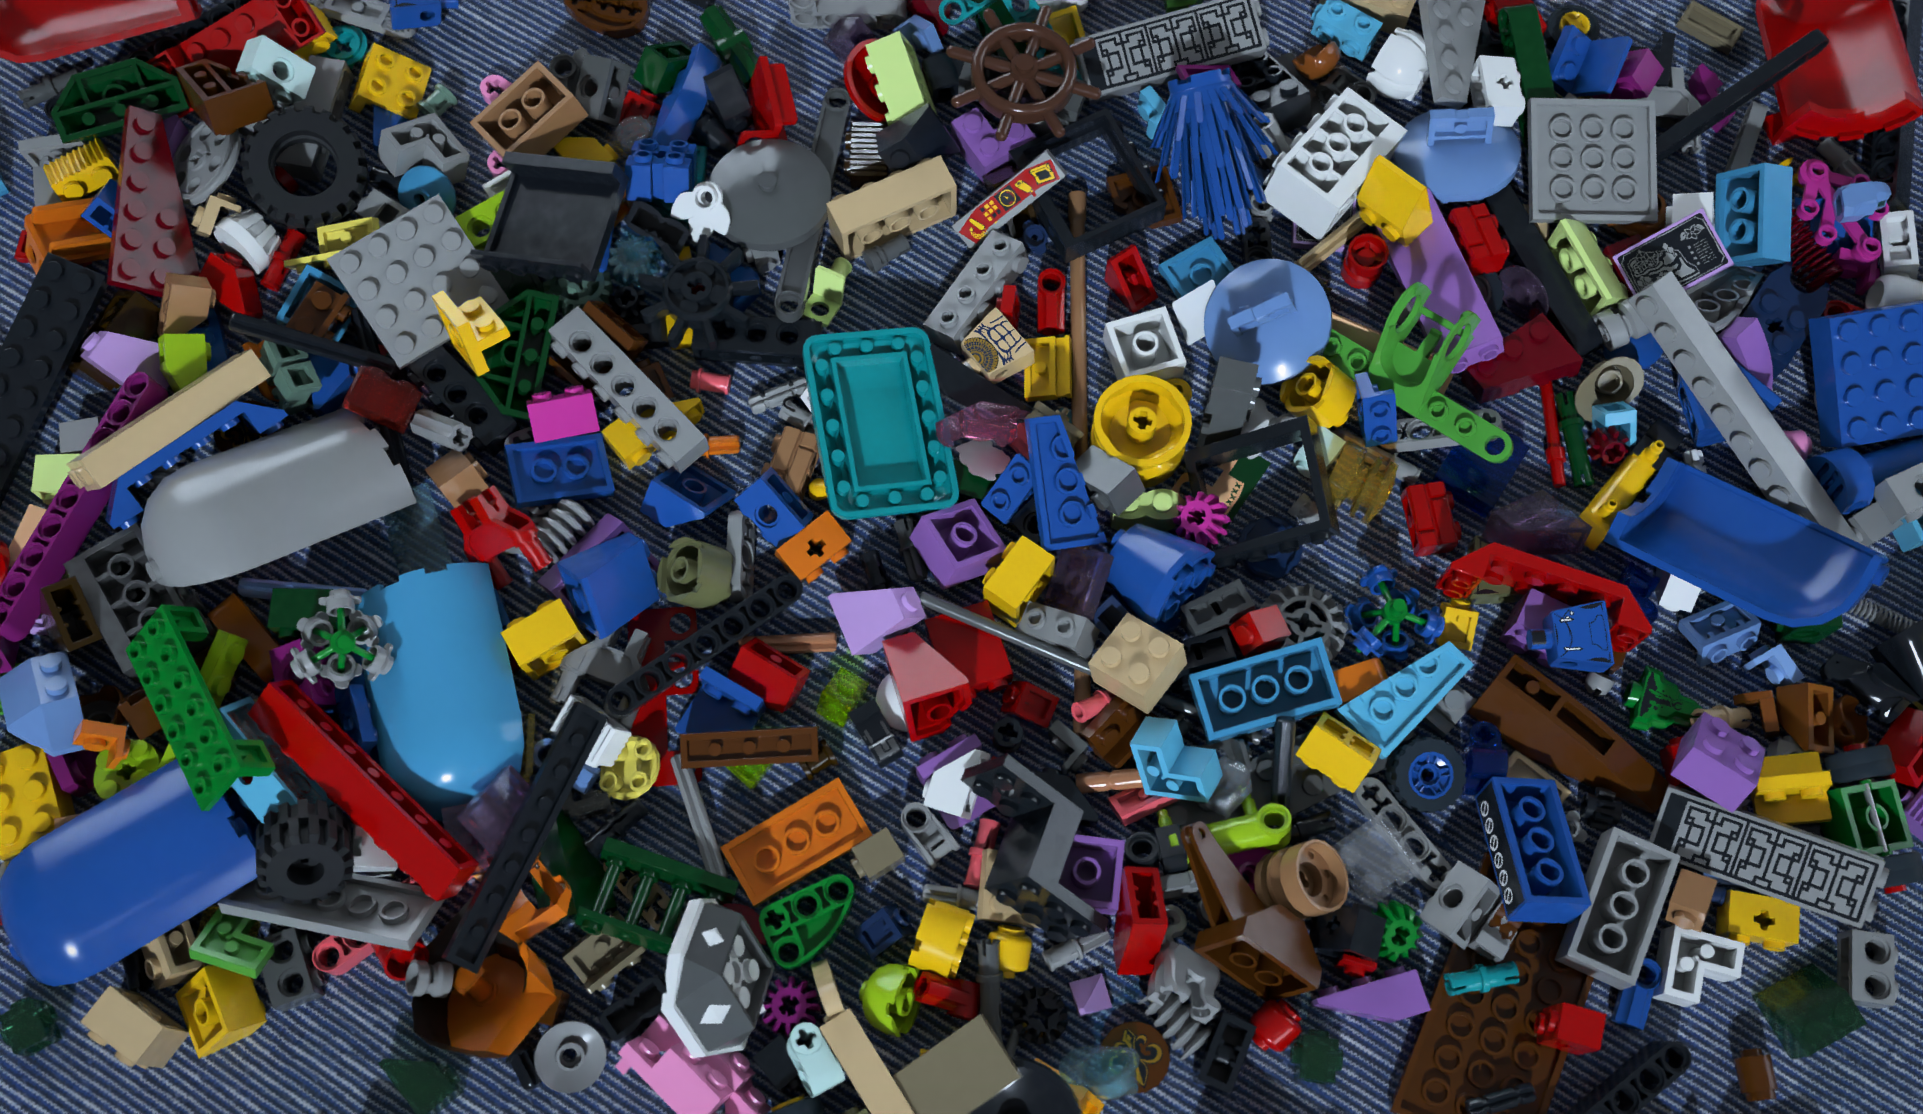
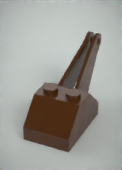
[1181,821,1322,1001]

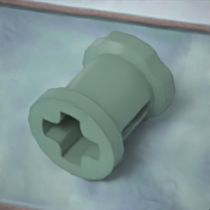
[416,83,458,117]

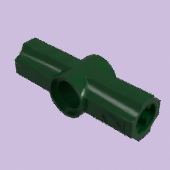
[699,5,758,89]

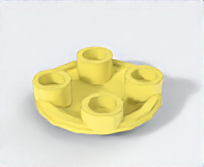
[599,735,660,801]

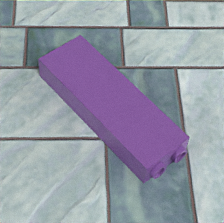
[1373,188,1504,374]

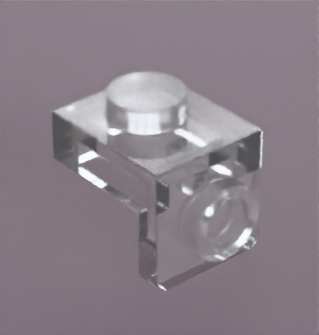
[1200,756,1252,818]

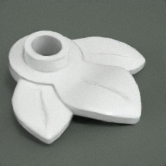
[671,181,731,243]

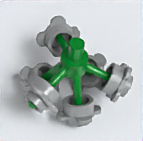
[290,589,394,689]

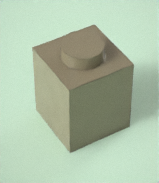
[850,827,905,883]

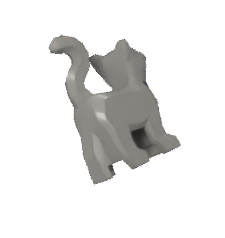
[1147,904,1221,1024]

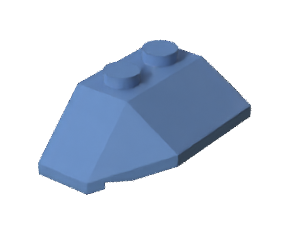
[0,651,85,757]

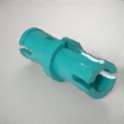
[1444,961,1520,997]

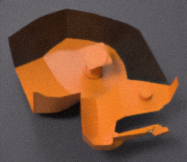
[412,852,572,1058]

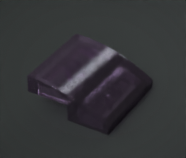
[457,765,530,857]

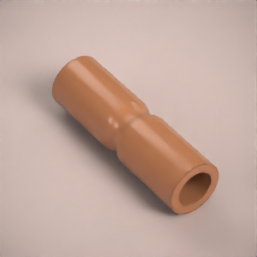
[1076,768,1143,794]

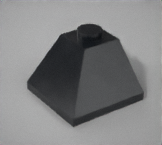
[876,103,961,173]

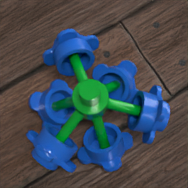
[1345,564,1445,662]

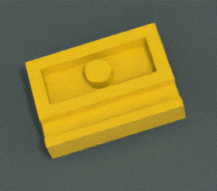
[1024,335,1072,402]

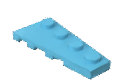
[1333,641,1474,760]

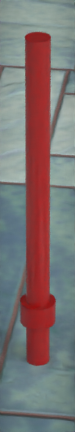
[1530,308,1566,488]

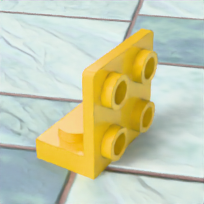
[348,43,431,120]

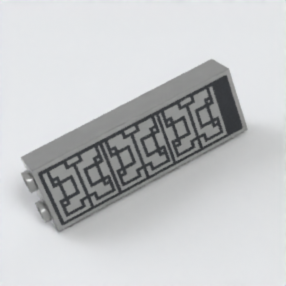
[1074,0,1269,105]
[1649,784,1889,929]

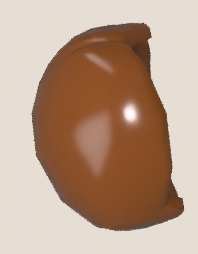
[1292,40,1341,80]
[1833,694,1869,748]

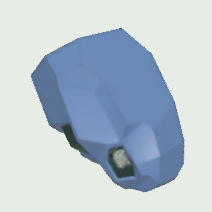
[1832,181,1892,223]

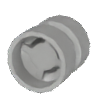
[1592,295,1651,351]

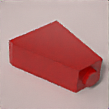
[1113,866,1168,975]

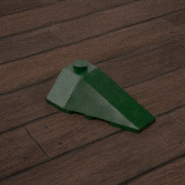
[517,795,617,929]

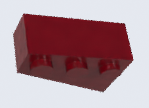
[1461,313,1583,404]

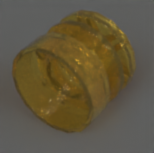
[1328,440,1399,525]

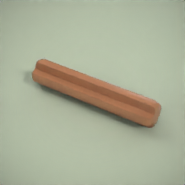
[739,632,837,654]

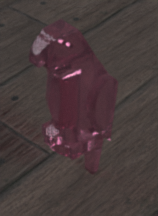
[935,401,1031,448]

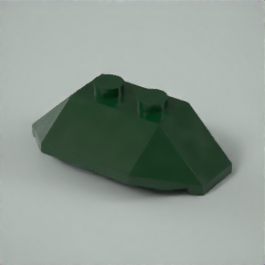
[50,58,189,144]
[475,289,560,420]

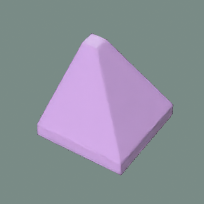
[1069,973,1112,1017]

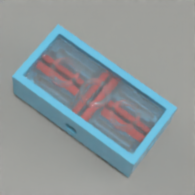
[218,696,334,823]

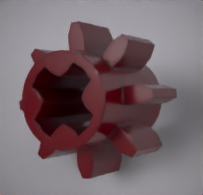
[1586,425,1629,466]

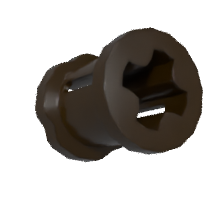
[798,738,839,781]

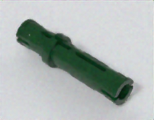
[1554,391,1595,488]

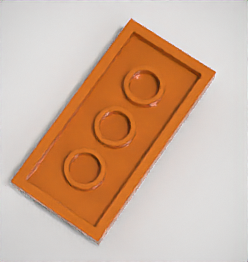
[720,777,873,908]

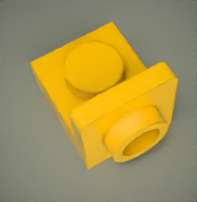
[1436,598,1479,651]

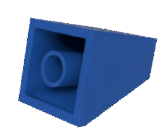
[556,532,660,639]

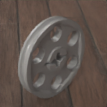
[173,121,241,205]

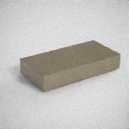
[1675,0,1745,55]

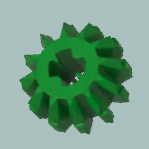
[1373,899,1424,962]

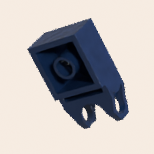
[1738,260,1832,380]

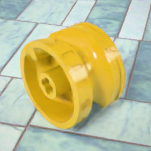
[1089,375,1192,488]

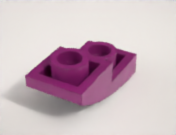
[1687,63,1736,134]

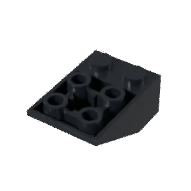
[1230,51,1312,134]

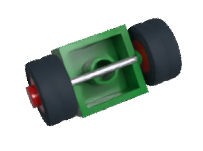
[1820,743,1923,894]

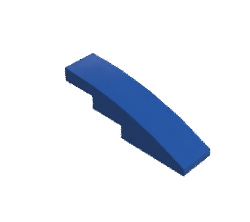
[652,42,722,146]

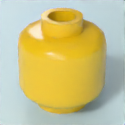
[987,925,1032,979]

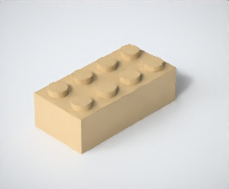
[826,155,957,261]

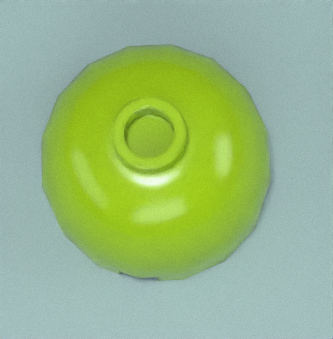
[859,964,921,1037]

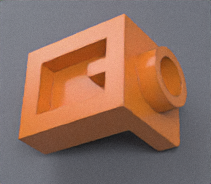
[72,719,130,769]

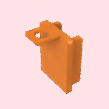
[24,197,112,275]

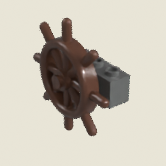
[946,5,1102,141]

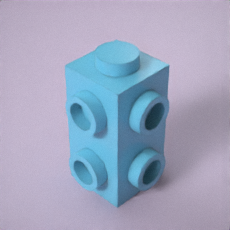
[1311,0,1383,62]

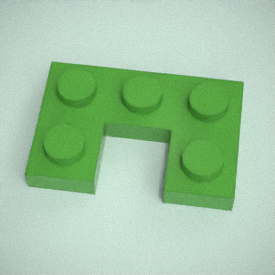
[189,908,274,979]

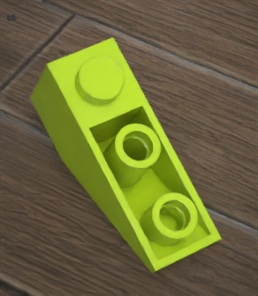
[158,334,211,393]

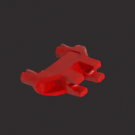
[450,485,553,591]

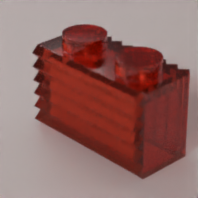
[342,366,422,435]

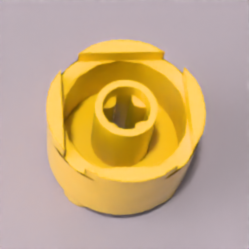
[1280,355,1356,429]
[907,898,976,979]

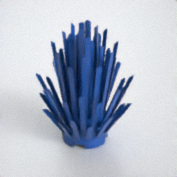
[1149,68,1279,240]

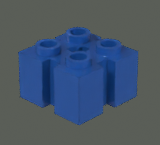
[625,138,697,203]

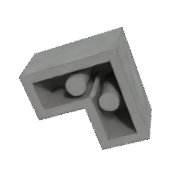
[377,113,470,184]

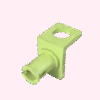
[802,257,853,327]

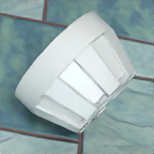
[212,209,281,275]

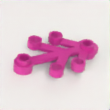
[1796,159,1889,265]

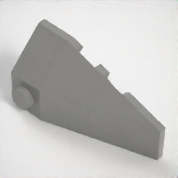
[1686,266,1764,333]

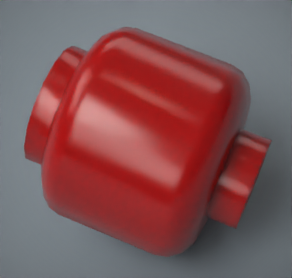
[1249,998,1302,1052]

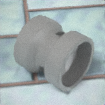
[405,959,453,998]

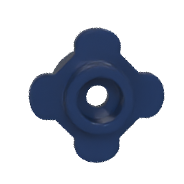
[1018,220,1049,255]

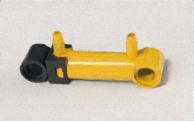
[1566,417,1686,551]

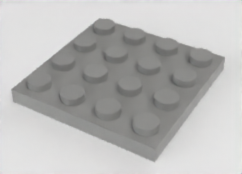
[1527,98,1658,224]
[326,194,510,370]

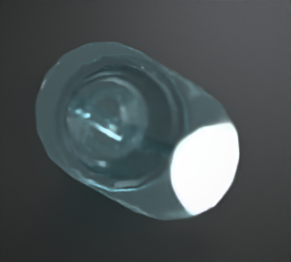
[1058,1045,1140,1101]

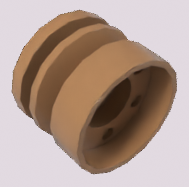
[1254,839,1349,920]

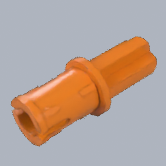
[702,433,741,459]

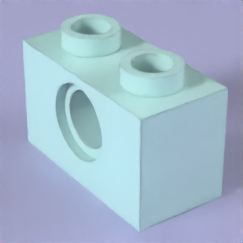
[235,35,316,104]

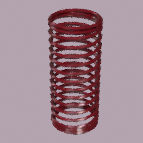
[1790,203,1844,293]

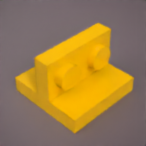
[432,290,510,377]
[1750,751,1832,825]

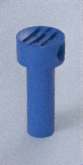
[1806,435,1923,516]

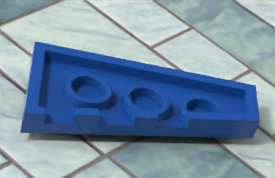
[1024,415,1108,551]

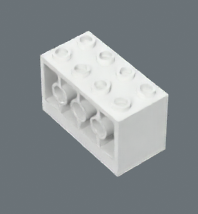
[1263,87,1408,242]

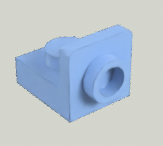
[1742,644,1805,687]

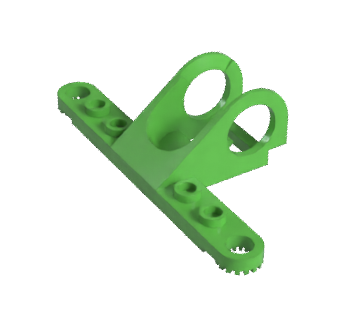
[1322,282,1514,464]

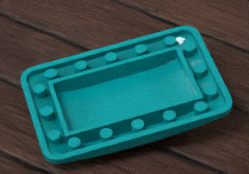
[802,327,959,520]

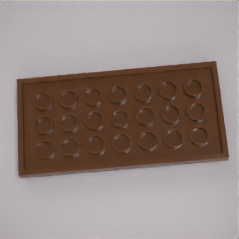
[1388,851,1594,1114]

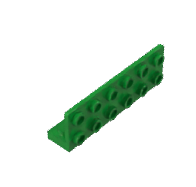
[126,604,276,811]

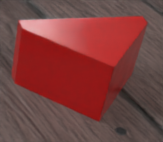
[1104,244,1158,314]

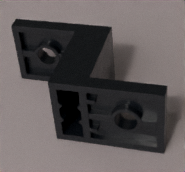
[961,754,1109,942]

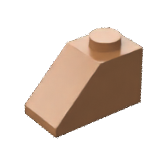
[157,272,216,337]
[1665,868,1718,933]

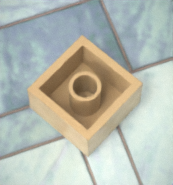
[1088,612,1187,714]
[80,986,189,1069]

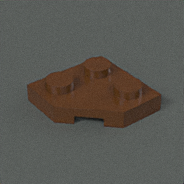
[1105,165,1182,229]

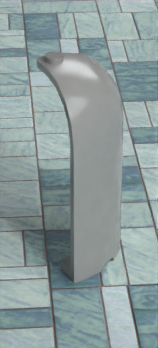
[141,408,417,587]

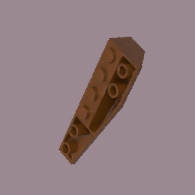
[1466,654,1670,814]

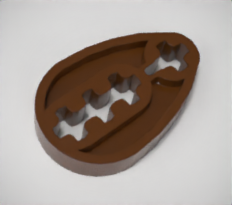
[563,0,650,38]

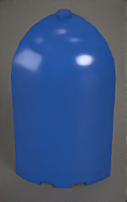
[1603,457,1890,628]
[0,759,257,987]

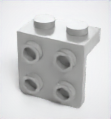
[18,134,99,206]

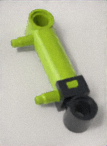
[1125,791,1292,875]

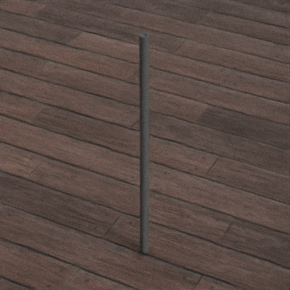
[920,591,1263,745]

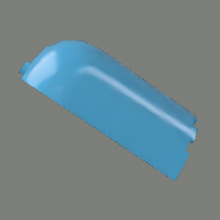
[355,562,524,827]

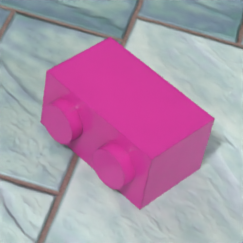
[526,385,600,443]

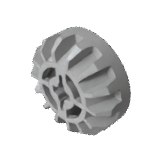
[1260,583,1347,663]

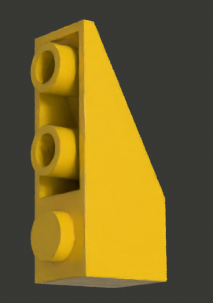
[601,397,705,470]

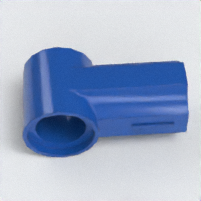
[1611,958,1663,1031]

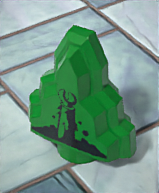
[1622,665,1703,731]

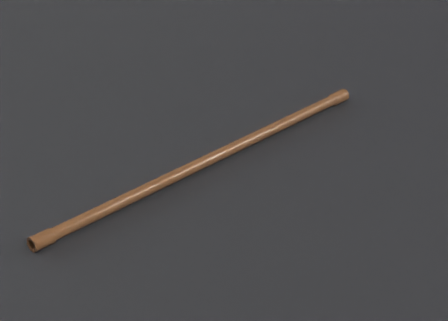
[1068,190,1093,737]

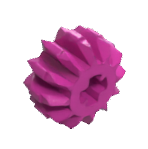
[1172,491,1231,546]

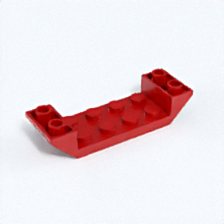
[146,0,326,118]
[1435,542,1653,653]

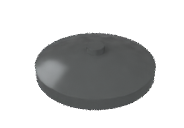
[706,139,832,251]

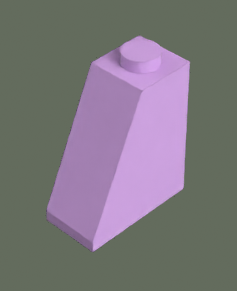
[80,331,169,389]
[828,587,926,656]

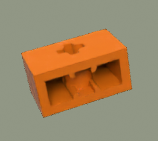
[774,510,852,584]

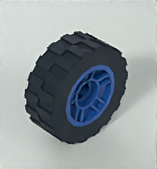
[1385,736,1467,813]

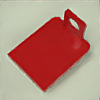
[736,56,798,147]

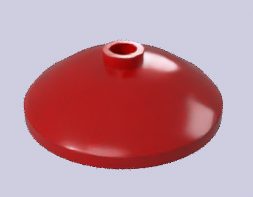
[844,38,889,122]

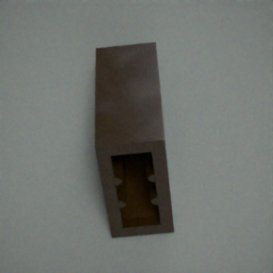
[40,575,103,652]

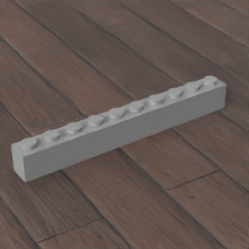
[1628,271,1860,542]

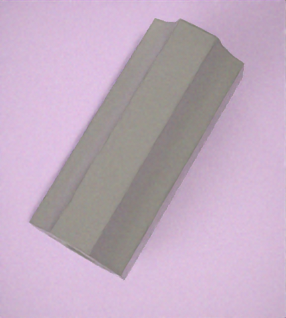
[410,408,473,452]

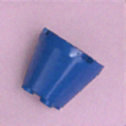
[1098,523,1216,634]

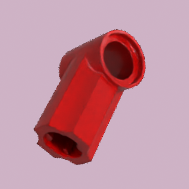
[1036,268,1066,336]
[913,971,980,1021]

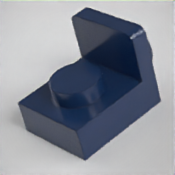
[853,903,915,960]

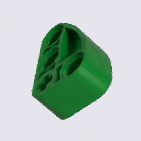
[759,874,856,971]

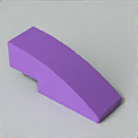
[1717,317,1773,390]

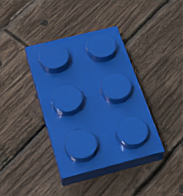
[504,433,615,509]

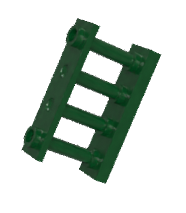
[575,837,739,956]

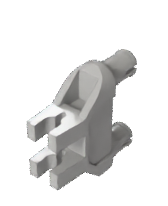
[1632,67,1702,154]
[550,627,651,729]

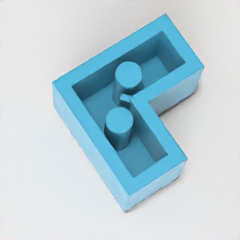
[1130,716,1223,803]

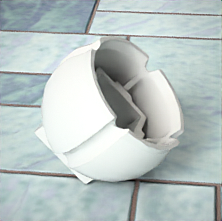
[1366,27,1429,101]

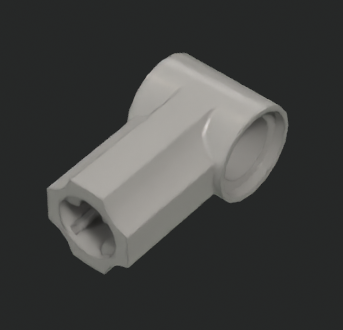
[1253,112,1293,171]

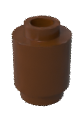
[1733,1048,1778,1102]

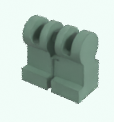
[259,340,322,415]

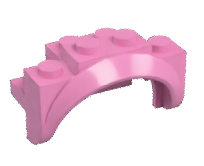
[615,1013,771,1114]

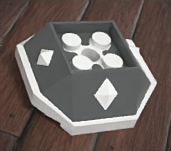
[661,898,775,1058]

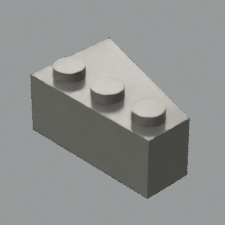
[1196,356,1262,448]

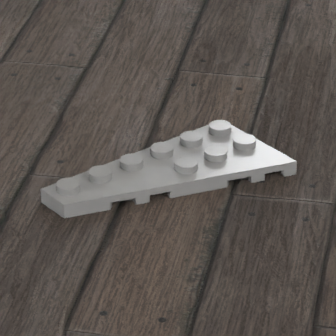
[1418,0,1486,110]

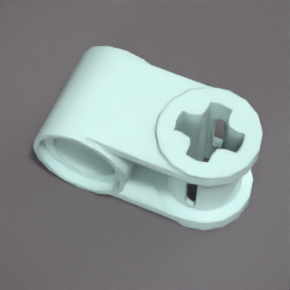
[786,1022,845,1098]

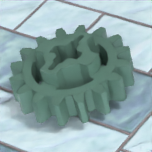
[543,271,613,317]

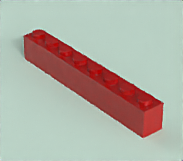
[248,679,480,902]

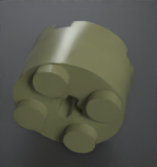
[657,537,733,610]

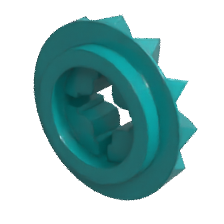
[320,25,369,69]

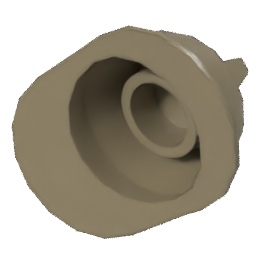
[1575,356,1644,422]

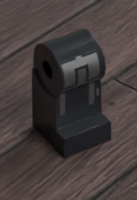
[847,698,904,769]

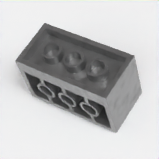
[63,522,218,684]

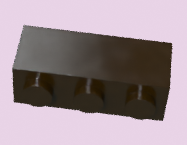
[67,291,160,391]

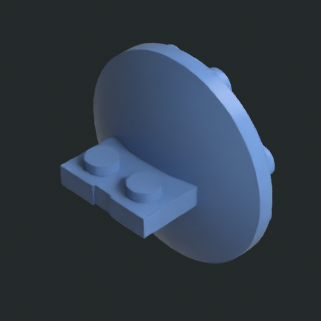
[1394,107,1521,204]
[1204,259,1332,386]

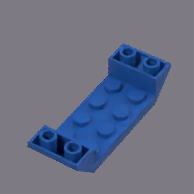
[105,401,288,530]

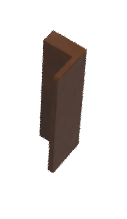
[680,726,819,769]

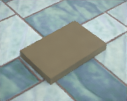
[892,1014,1023,1114]

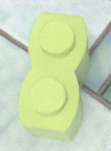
[1110,489,1179,532]

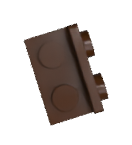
[285,280,353,356]
[1081,696,1159,769]

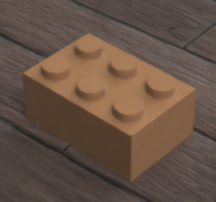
[469,61,588,159]

